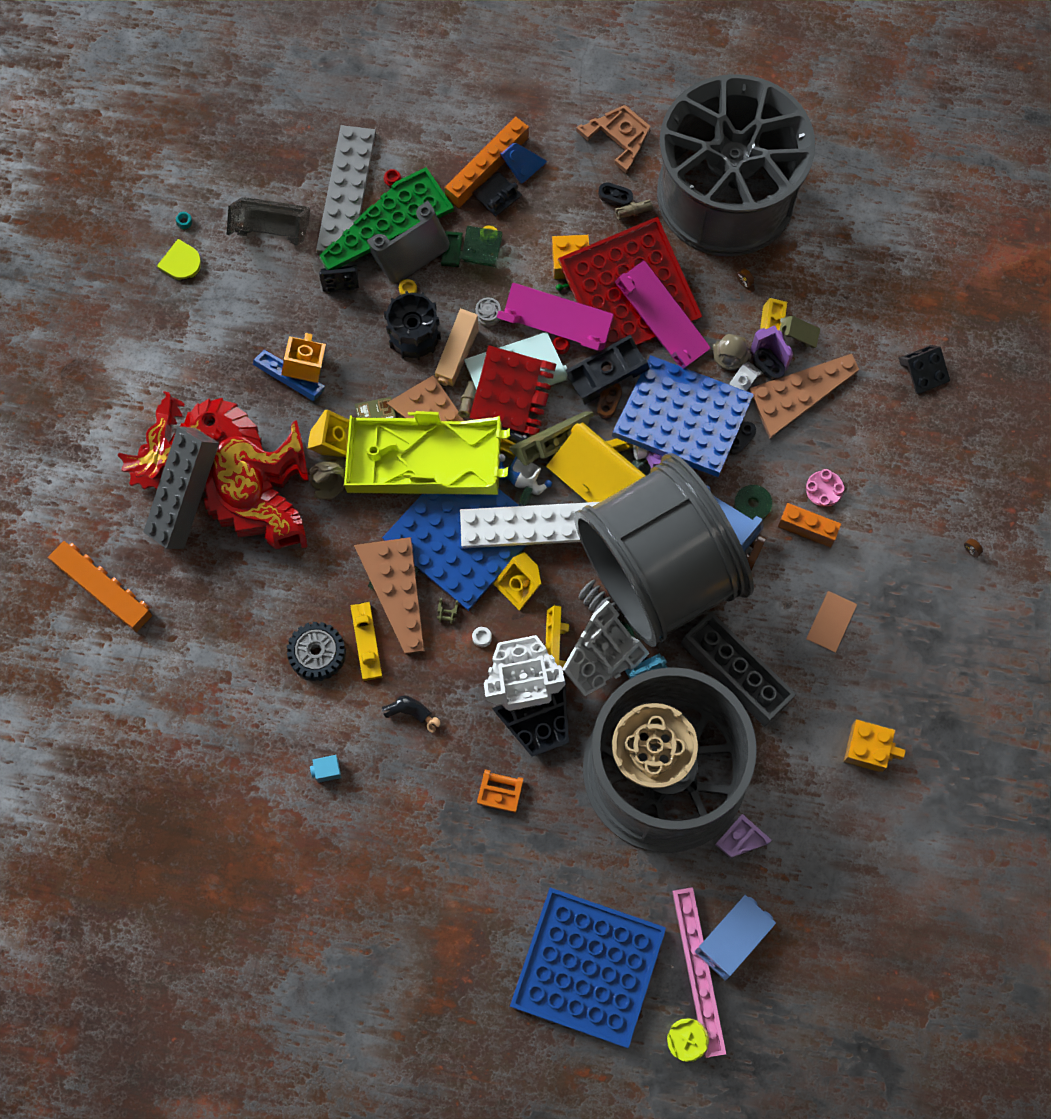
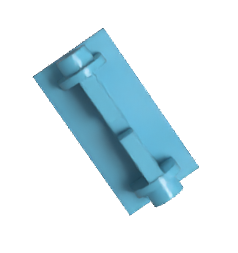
[625,653,667,679]

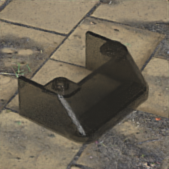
[226,197,310,246]

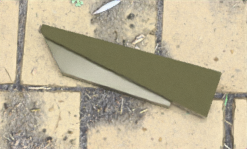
[509,411,594,466]

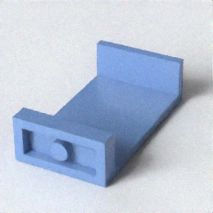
[707,485,763,552]
[694,895,776,981]

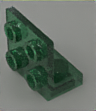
[459,226,503,268]

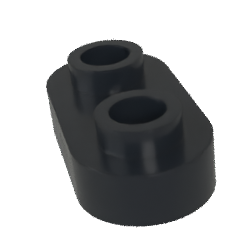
[598,182,633,207]
[753,348,785,380]
[729,421,756,454]

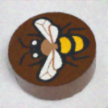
[737,269,754,288]
[964,538,983,557]

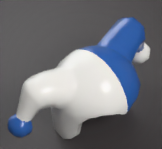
[499,454,552,495]

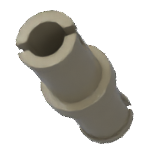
[615,199,653,220]
[458,381,476,418]

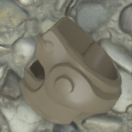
[712,334,752,371]
[310,462,345,500]

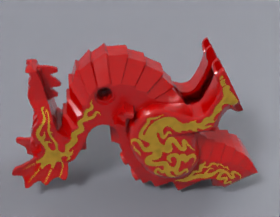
[118,391,308,550]

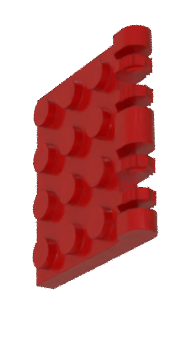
[469,345,557,435]

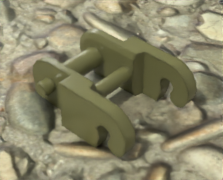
[437,598,458,624]

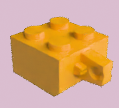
[552,235,589,279]
[281,333,326,383]
[843,719,906,772]

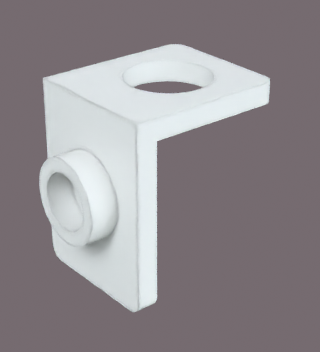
[729,362,763,391]

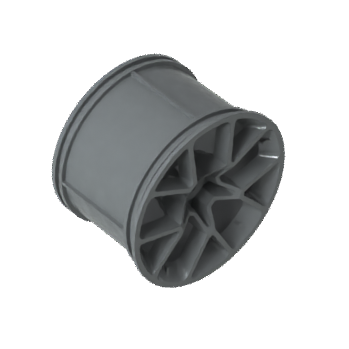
[657,74,815,256]
[574,453,754,647]
[583,668,756,853]

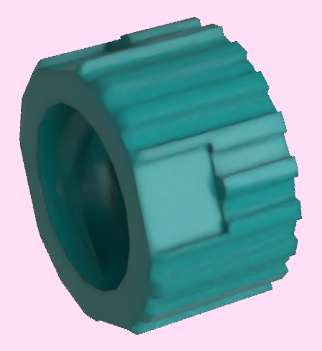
[176,212,192,229]

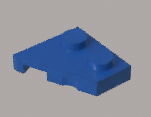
[500,143,547,183]

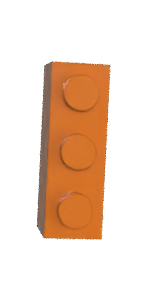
[778,503,841,547]

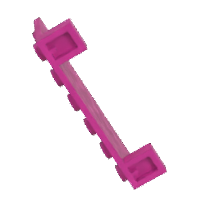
[615,261,710,369]
[496,283,614,350]

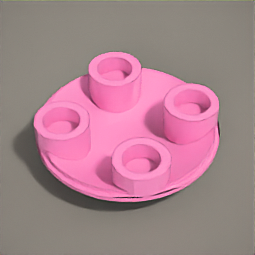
[806,469,844,507]

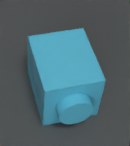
[310,755,341,783]

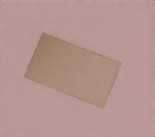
[806,591,857,653]

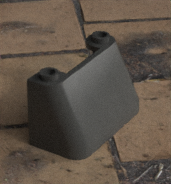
[367,201,450,283]

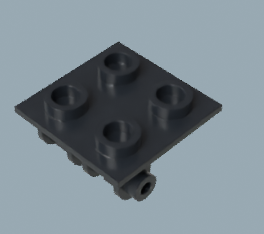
[472,172,522,217]

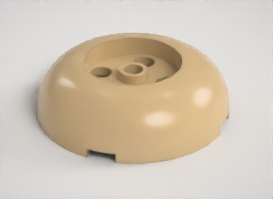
[612,703,698,789]

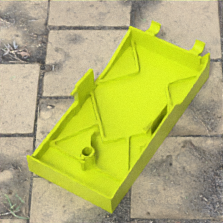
[344,411,510,495]

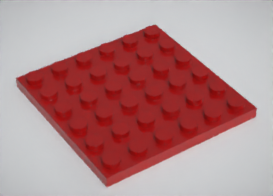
[558,217,702,352]

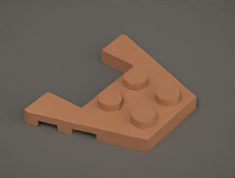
[576,105,651,173]

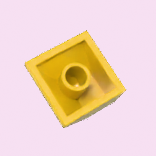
[307,410,350,457]
[493,552,541,610]

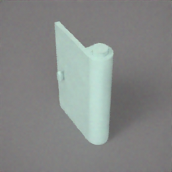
[464,332,568,390]

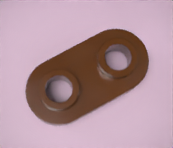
[597,383,622,418]
[746,535,766,571]

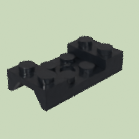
[565,335,650,405]

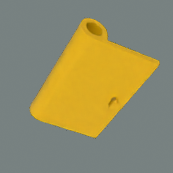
[546,422,646,503]

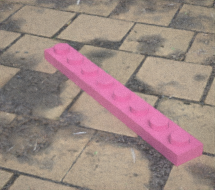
[672,887,726,1058]

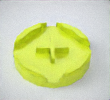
[667,1018,709,1062]

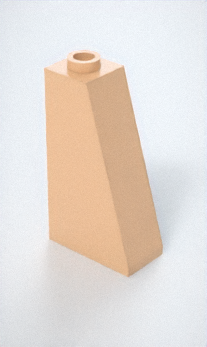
[435,308,479,387]

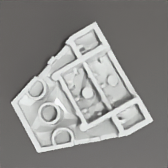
[562,601,649,696]
[484,635,565,711]

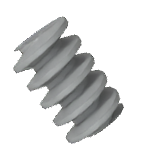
[578,580,620,613]

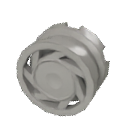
[475,297,501,327]

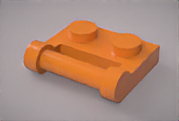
[477,770,524,813]

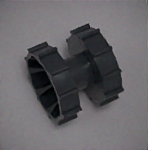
[384,291,441,360]

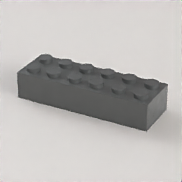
[143,426,219,549]
[681,612,796,727]

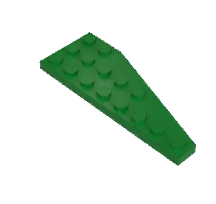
[319,167,454,270]

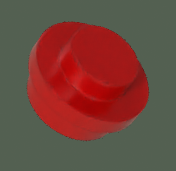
[384,169,402,187]
[552,336,570,355]

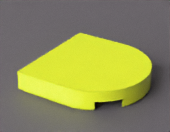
[157,239,201,280]

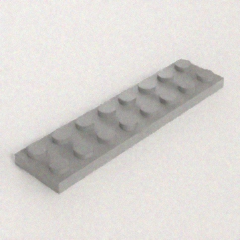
[316,125,376,254]

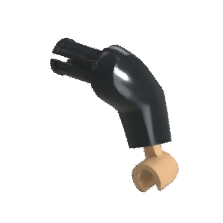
[382,695,440,732]

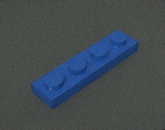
[253,350,325,401]

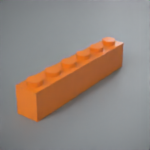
[445,116,529,208]
[48,541,152,633]

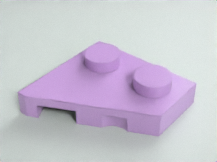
[715,814,771,858]

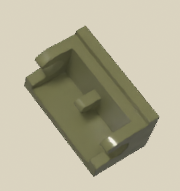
[780,316,820,348]

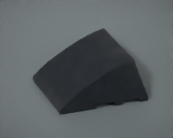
[492,681,569,757]

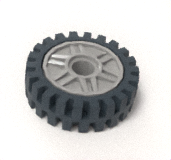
[287,622,346,681]

